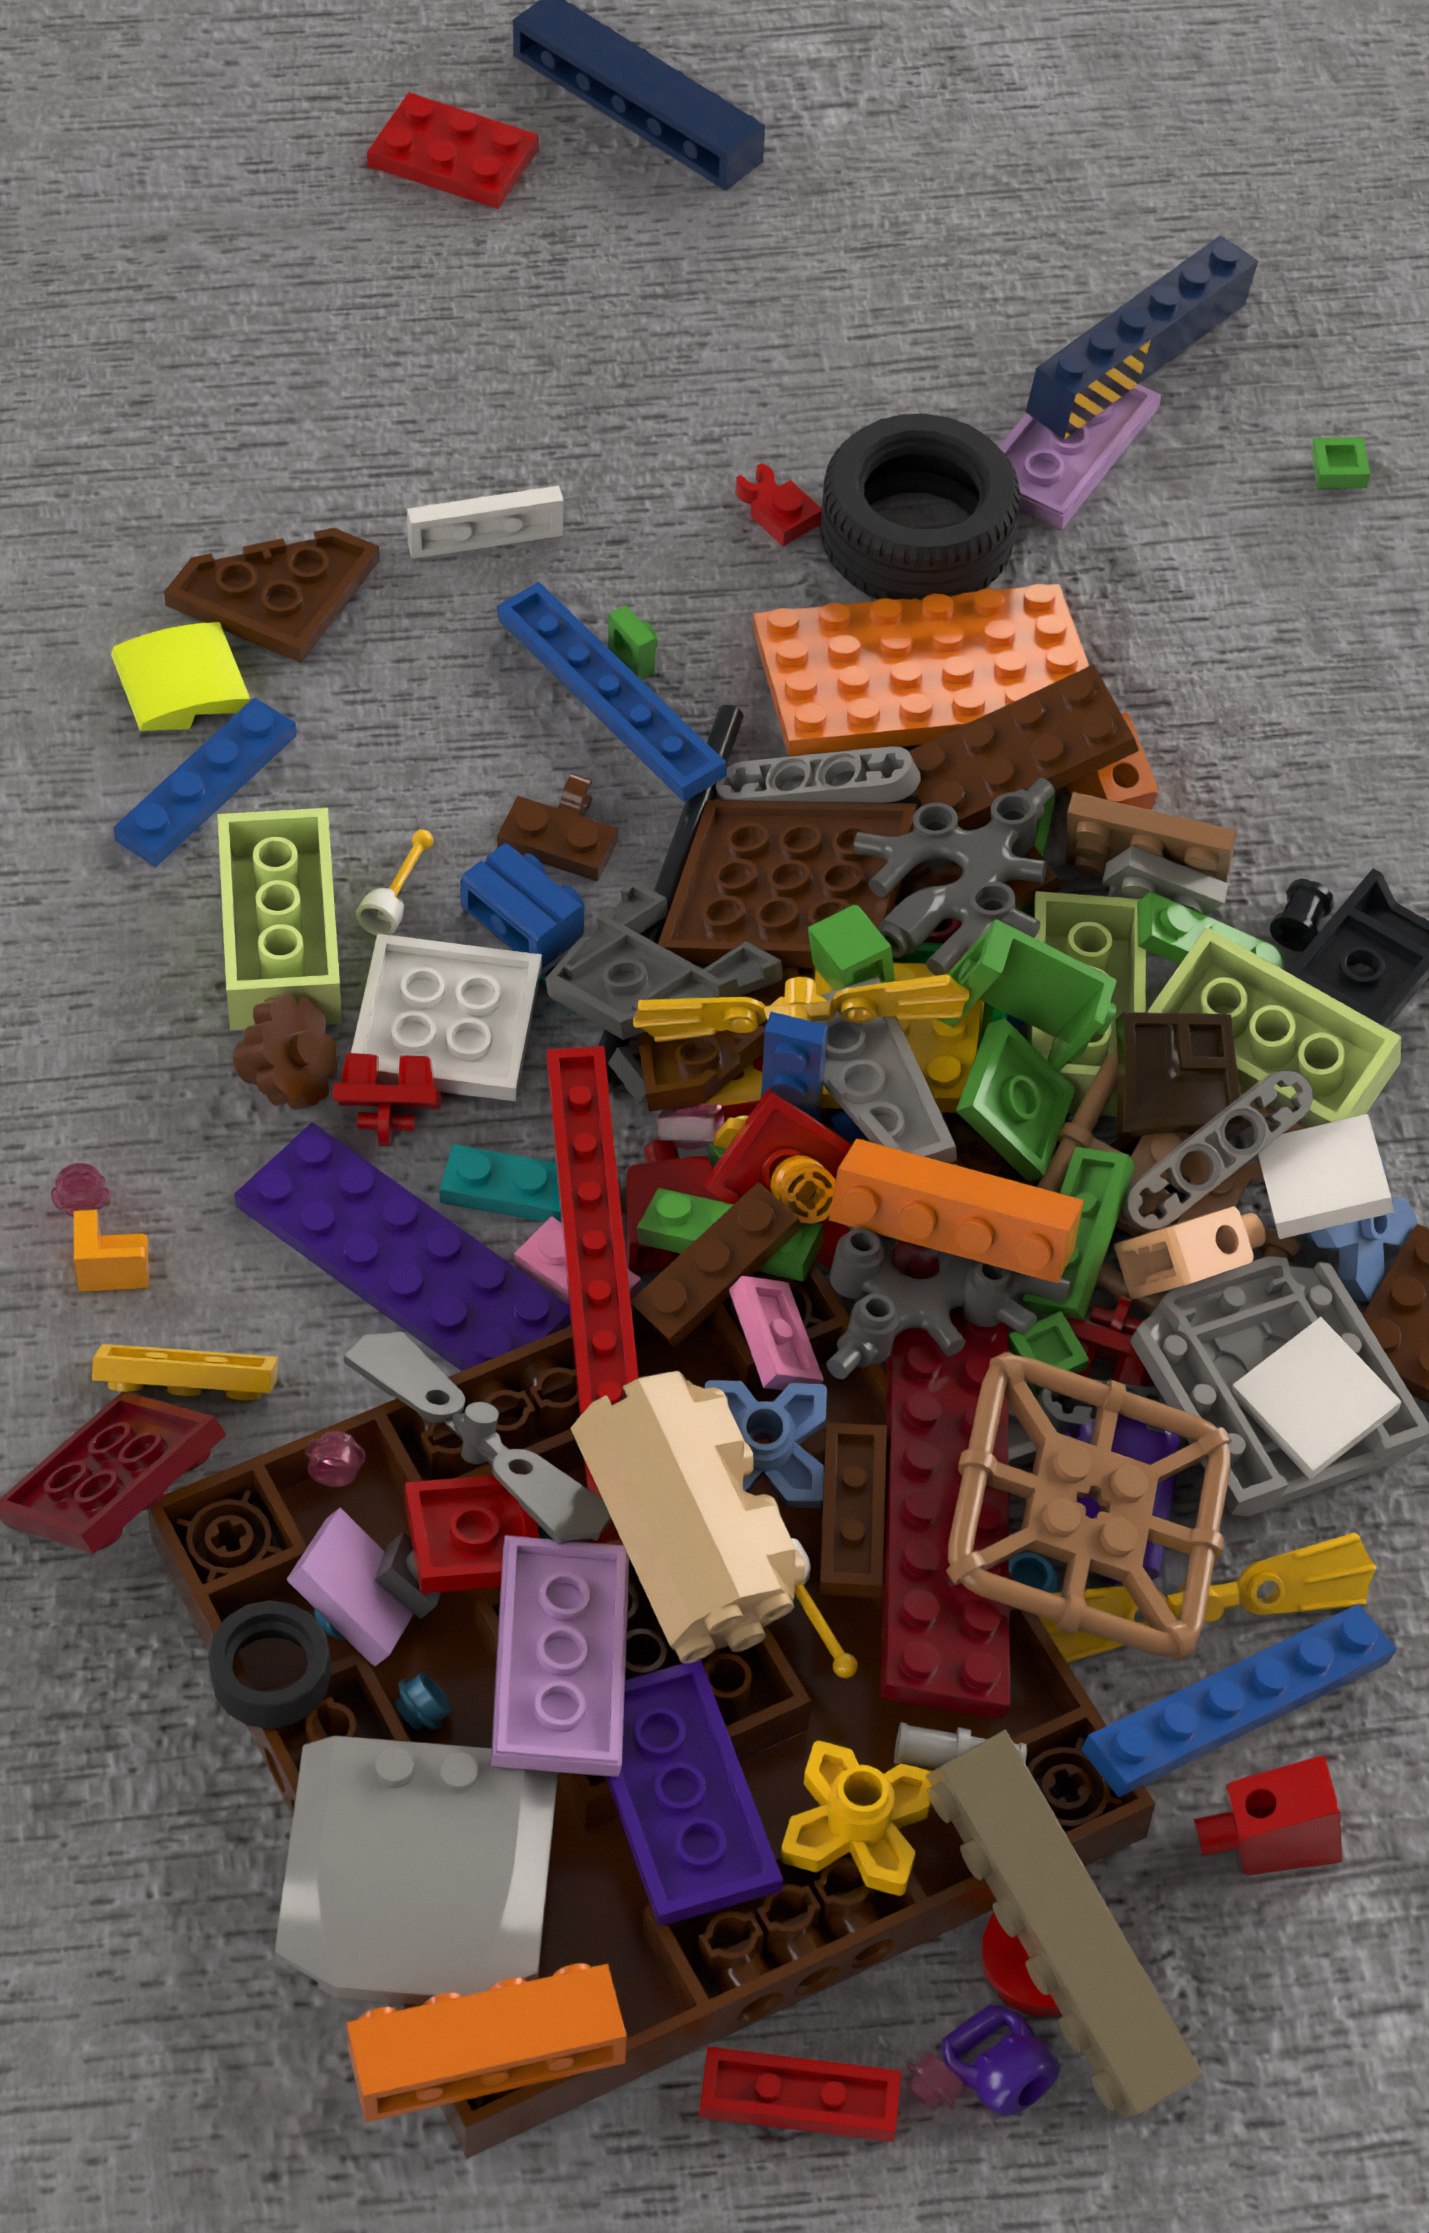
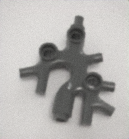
[854,778,1055,976]
[827,1225,1070,1379]

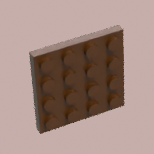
[658,800,918,968]

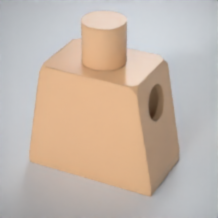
[1113,1206,1265,1299]

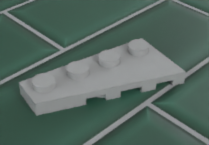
[815,977,957,1163]

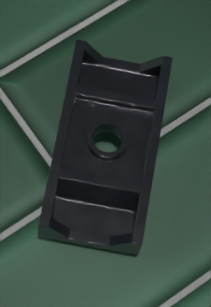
[1287,868,1429,1028]

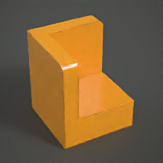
[74,1210,149,1292]

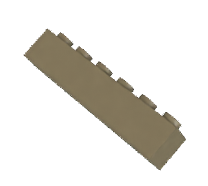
[926,1729,1204,2118]

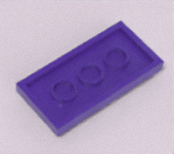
[605,1659,783,1927]

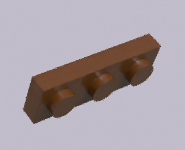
[631,1182,802,1349]
[819,1422,887,1598]

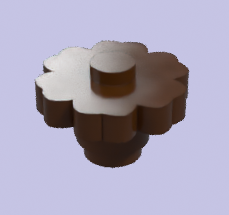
[233,993,337,1110]

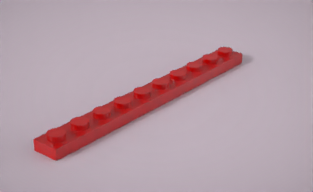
[547,1046,639,1562]

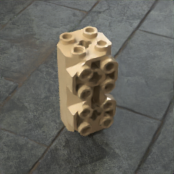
[570,1371,805,1664]

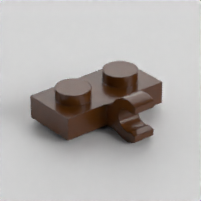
[497,773,618,881]

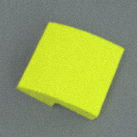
[111,622,250,731]

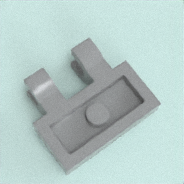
[1102,846,1228,915]

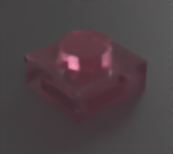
[657,1104,724,1149]

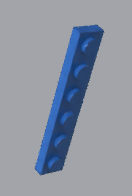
[496,582,727,802]
[1081,1604,1397,1797]

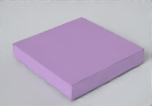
[287,1508,414,1666]

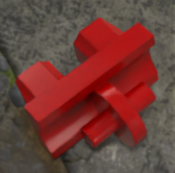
[333,1053,442,1147]
[1065,1296,1151,1387]

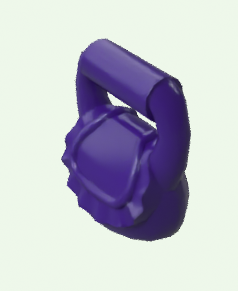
[940,2005,1061,2116]

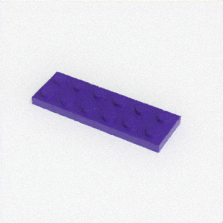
[234,1122,571,1371]

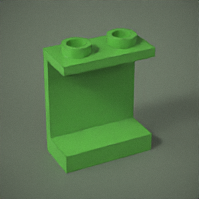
[937,919,1117,1072]

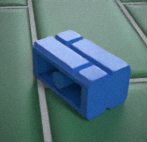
[460,843,585,969]

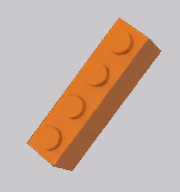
[829,1138,1084,1283]
[347,1963,627,2123]

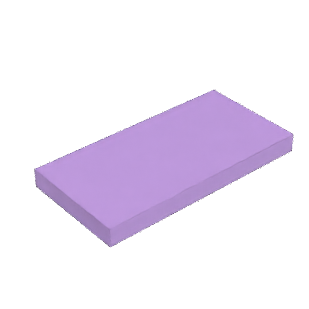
[999,384,1161,529]
[491,1535,629,1777]

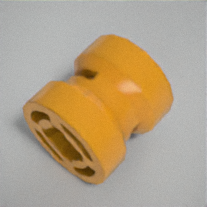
[770,1155,836,1224]

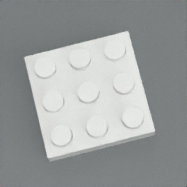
[351,934,542,1102]

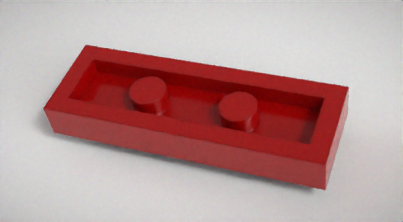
[699,2046,902,2142]

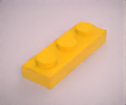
[92,1344,279,1400]

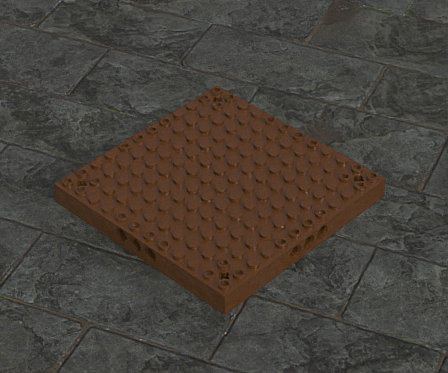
[147,1261,1156,2159]

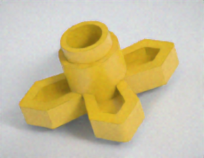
[781,1741,932,1896]

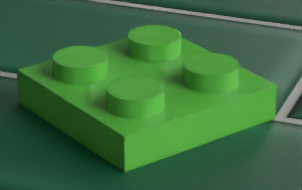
[956,1018,1076,1181]

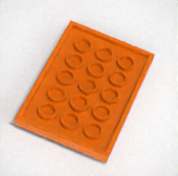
[753,584,1089,757]

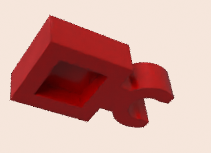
[735,463,822,546]

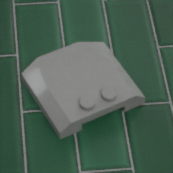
[1130,1256,1429,1517]
[275,1736,558,2005]

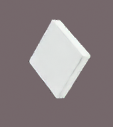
[1258,1114,1394,1239]
[1231,1317,1402,1480]

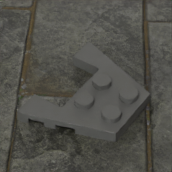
[545,880,783,1040]

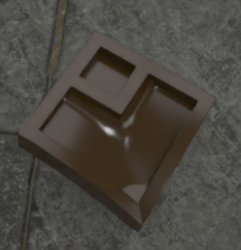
[1115,1012,1243,1138]

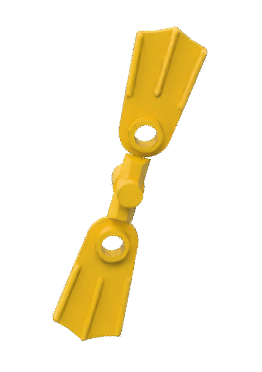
[633,974,969,1042]
[1037,1533,1377,1663]

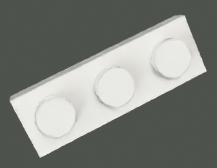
[407,486,564,559]

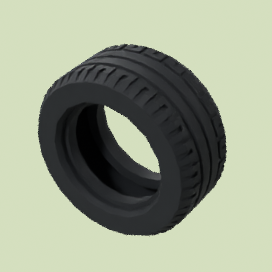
[820,414,1020,600]

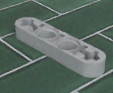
[716,746,921,803]
[1122,1070,1313,1230]

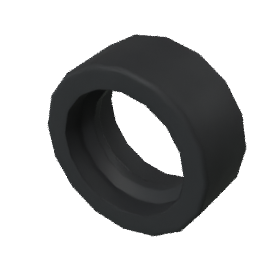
[208,1600,331,1729]

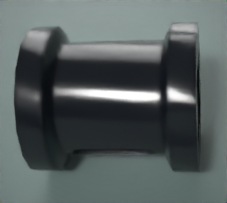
[1270,878,1334,952]

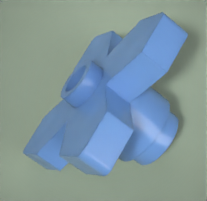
[1303,1156,1417,1302]
[705,1380,827,1508]

